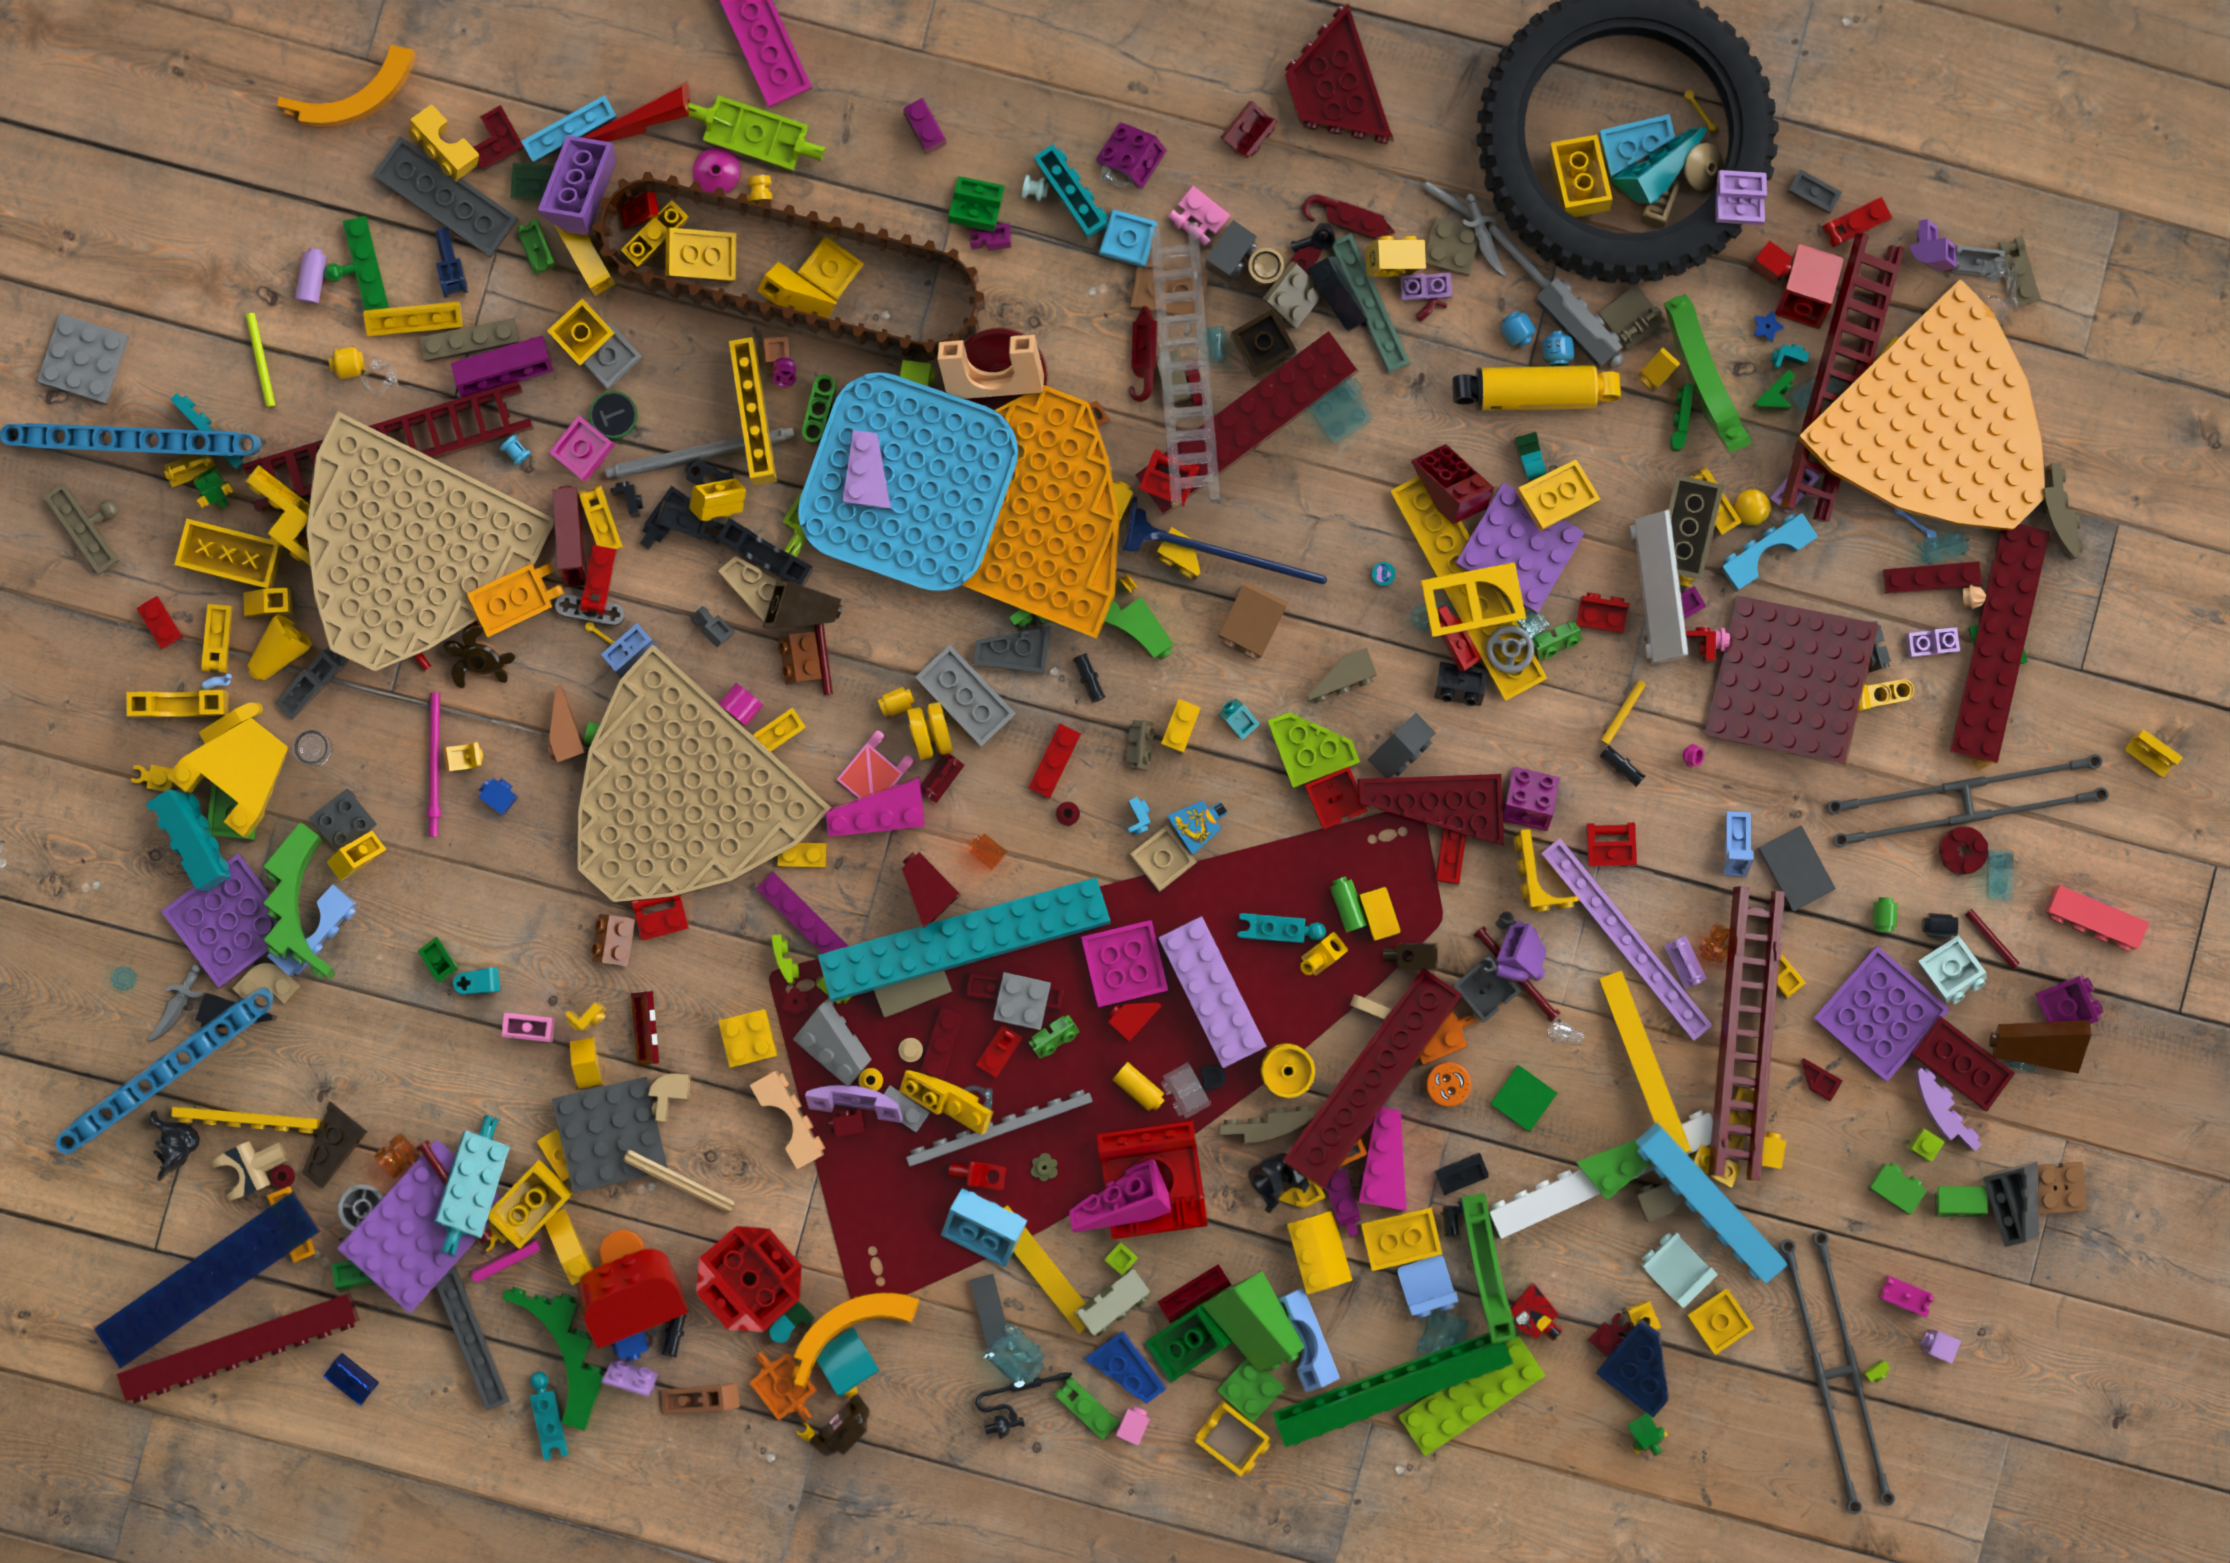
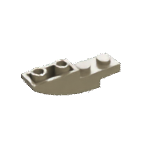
[2041,462,2083,560]
[1219,1106,1316,1143]

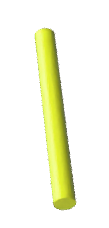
[245,313,276,408]

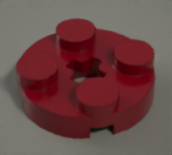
[1939,826,1988,875]

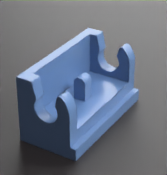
[601,623,658,678]

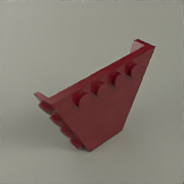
[1285,3,1394,144]

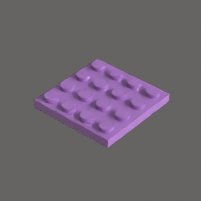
[1455,482,1585,614]
[161,853,280,988]
[1813,946,1950,1082]

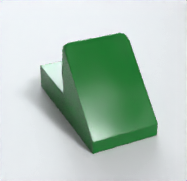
[1752,370,1796,410]
[418,937,460,983]

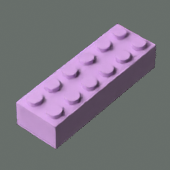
[1158,916,1266,1068]

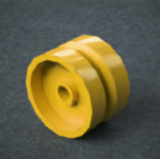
[907,701,953,760]
[1260,1043,1316,1098]

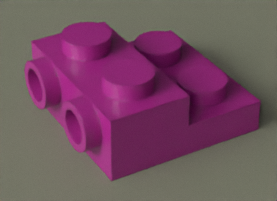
[2035,974,2104,1024]

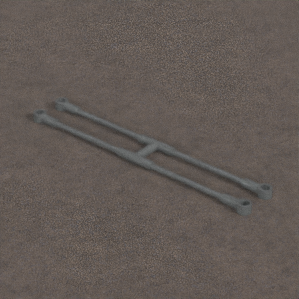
[1827,754,2108,848]
[1780,1231,1895,1514]

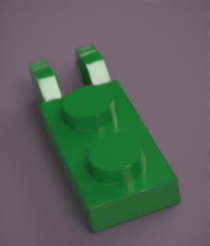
[1669,383,1694,452]

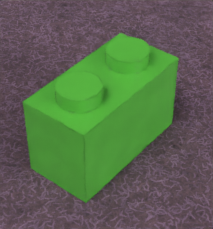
[1867,1162,1927,1215]

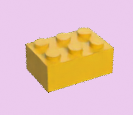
[1548,135,1613,217]

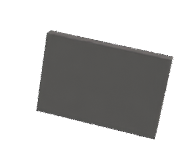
[1758,825,1836,912]

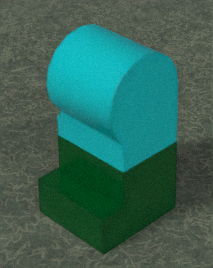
[1513,432,1546,481]
[769,1301,815,1343]

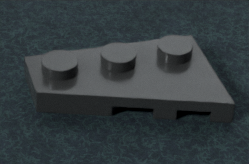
[973,626,1051,674]

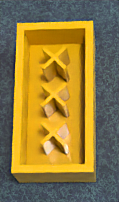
[174,518,284,589]

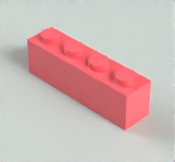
[2044,885,2149,952]

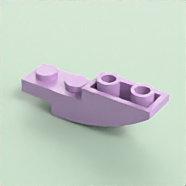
[1914,1068,1982,1151]

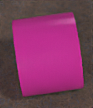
[719,683,764,726]

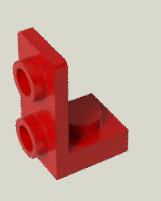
[1685,627,1716,662]

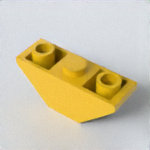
[621,200,689,267]

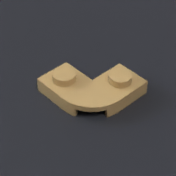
[233,963,302,1004]

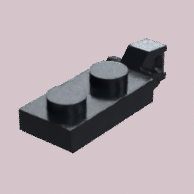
[640,486,691,550]

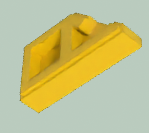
[1777,954,1806,999]
[1278,1179,1326,1209]

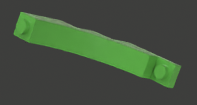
[1664,294,1752,453]
[1009,597,1174,660]

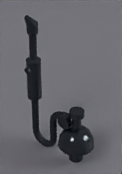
[976,1372,1072,1439]

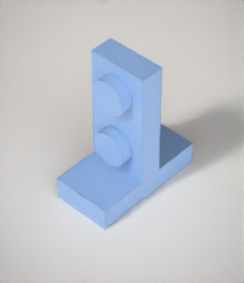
[1723,811,1754,877]

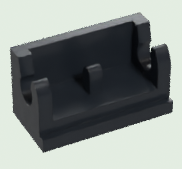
[1434,1152,1489,1196]

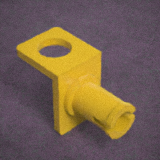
[1300,932,1348,976]

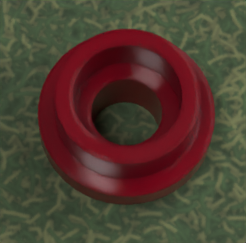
[1056,802,1080,826]
[271,1164,295,1188]

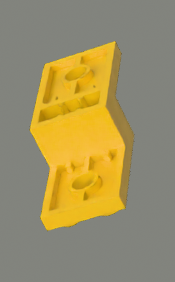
[246,465,311,570]

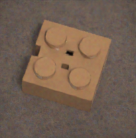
[2038,1162,2087,1214]

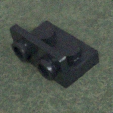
[1434,662,1488,706]

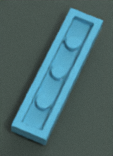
[521,95,617,163]

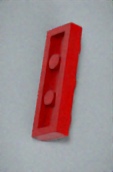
[1028,723,1081,799]

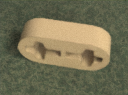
[1350,994,1392,1020]

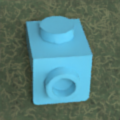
[1127,797,1151,836]

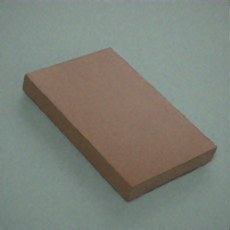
[1130,262,1209,320]

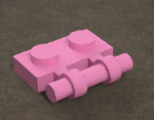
[1168,186,1231,247]

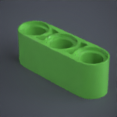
[802,374,836,445]

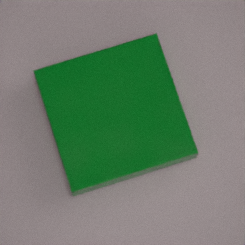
[1490,1065,1557,1132]

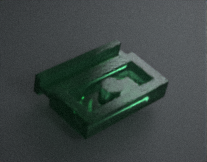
[510,163,555,201]

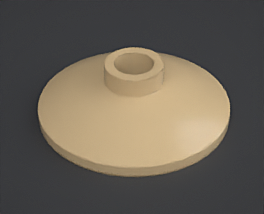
[1684,143,1723,191]

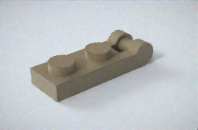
[1998,236,2041,307]

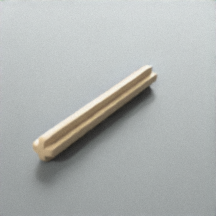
[623,1150,734,1213]

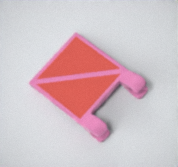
[837,731,914,798]

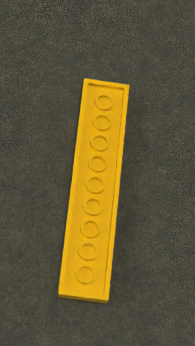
[1390,476,1548,702]

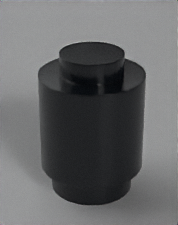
[1922,913,1959,938]

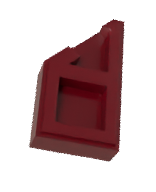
[1801,1058,1843,1101]

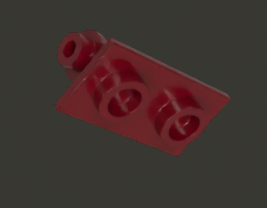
[921,753,965,804]

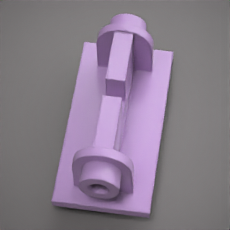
[1664,935,1707,989]

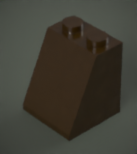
[762,581,842,629]

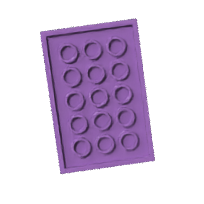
[337,1139,502,1313]

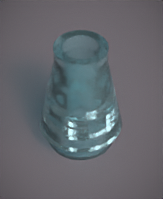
[1203,326,1227,361]

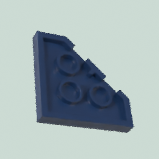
[1596,1319,1669,1418]

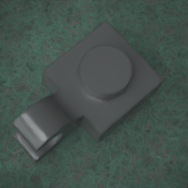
[691,606,735,648]

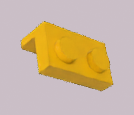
[565,1002,606,1031]

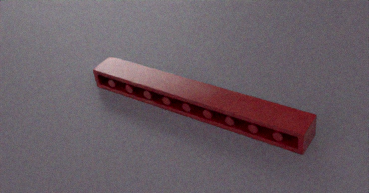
[116,1293,360,1404]

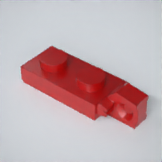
[1437,605,1481,672]

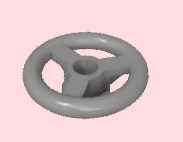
[1486,625,1534,673]

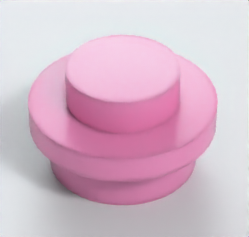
[1714,628,1730,652]

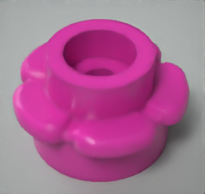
[1683,744,1704,767]

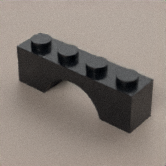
[717,518,814,586]

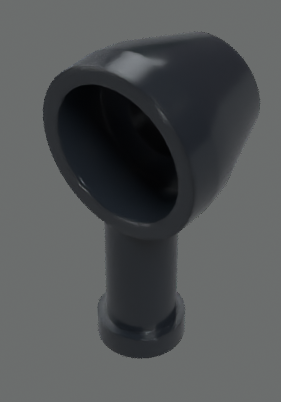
[1291,223,1335,253]

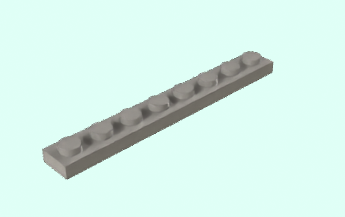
[906,1090,1093,1166]

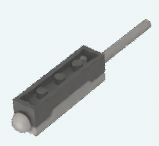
[1489,224,1624,369]

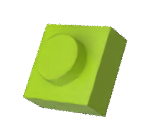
[1104,1241,1138,1276]
[1862,1359,1891,1383]

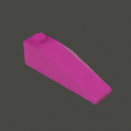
[1069,1159,1171,1232]

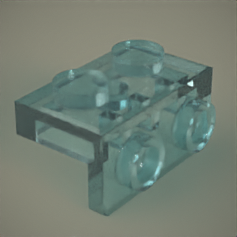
[1417,1308,1469,1356]

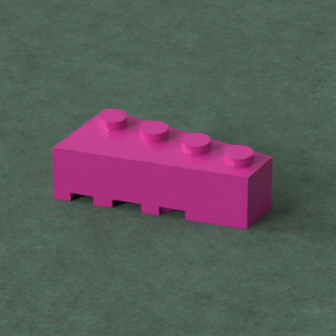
[826,776,925,837]
[1358,1107,1407,1211]

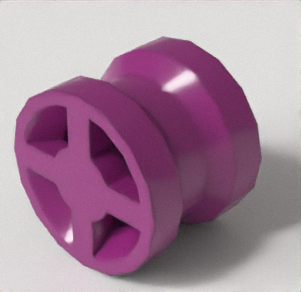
[772,357,797,388]

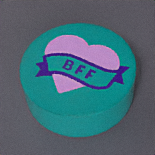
[1371,562,1396,587]

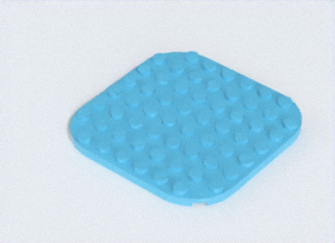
[798,373,1018,591]

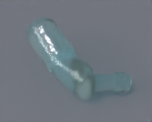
[2008,1060,2037,1073]

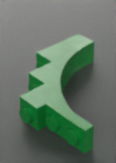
[502,1286,605,1431]

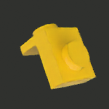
[443,742,483,772]

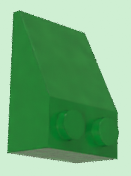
[1144,1299,1233,1383]

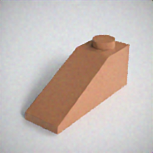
[547,685,587,764]
[661,1383,740,1414]

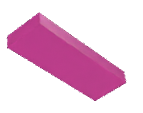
[471,1237,541,1283]

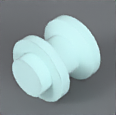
[1022,174,1049,202]

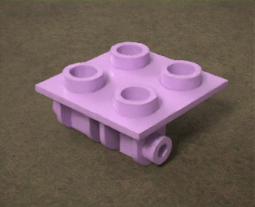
[602,1359,659,1397]

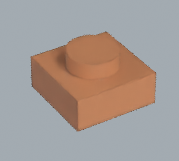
[764,336,790,363]

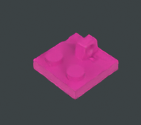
[549,415,615,482]

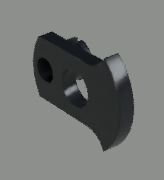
[686,458,734,485]

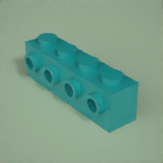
[1033,144,1108,240]

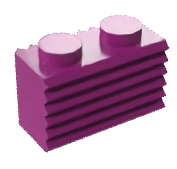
[903,98,946,154]

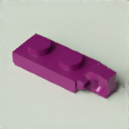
[1326,1168,1361,1237]

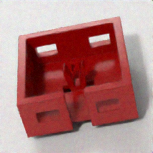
[1304,767,1368,830]

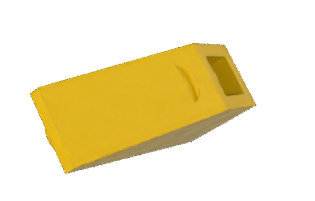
[757,261,837,318]

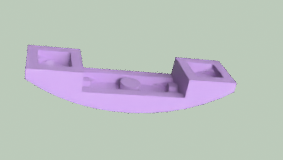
[805,1085,902,1123]

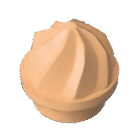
[1963,585,1986,609]

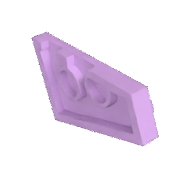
[843,430,891,509]

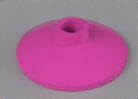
[693,148,741,193]

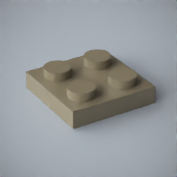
[1425,216,1479,276]
[1262,262,1322,329]

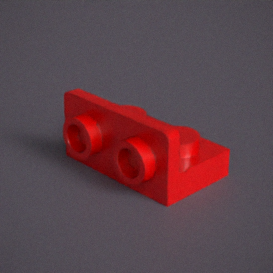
[1576,592,1630,634]

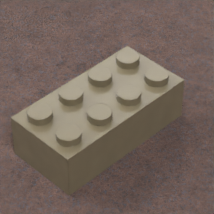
[1668,475,1724,579]

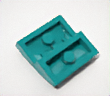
[817,1327,880,1397]

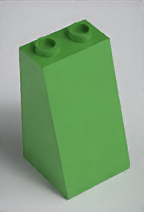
[1203,1271,1305,1372]

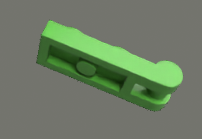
[1054,1376,1120,1440]

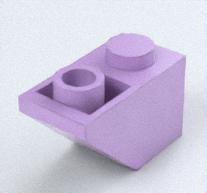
[1920,1329,1961,1363]

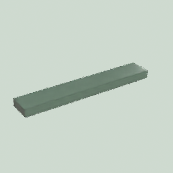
[1331,234,1410,374]

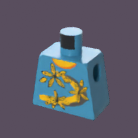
[1167,801,1228,855]

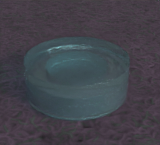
[111,966,137,991]

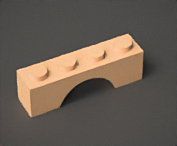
[750,1071,825,1170]

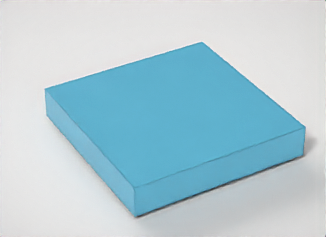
[1099,209,1158,268]

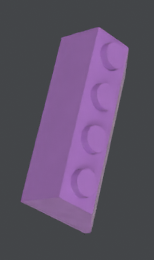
[538,135,617,235]

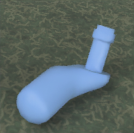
[201,674,232,690]

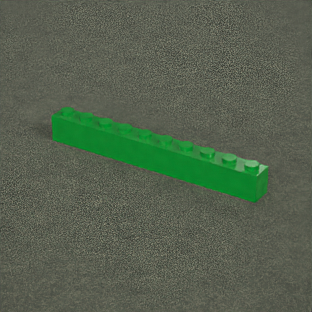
[1272,1332,1513,1448]

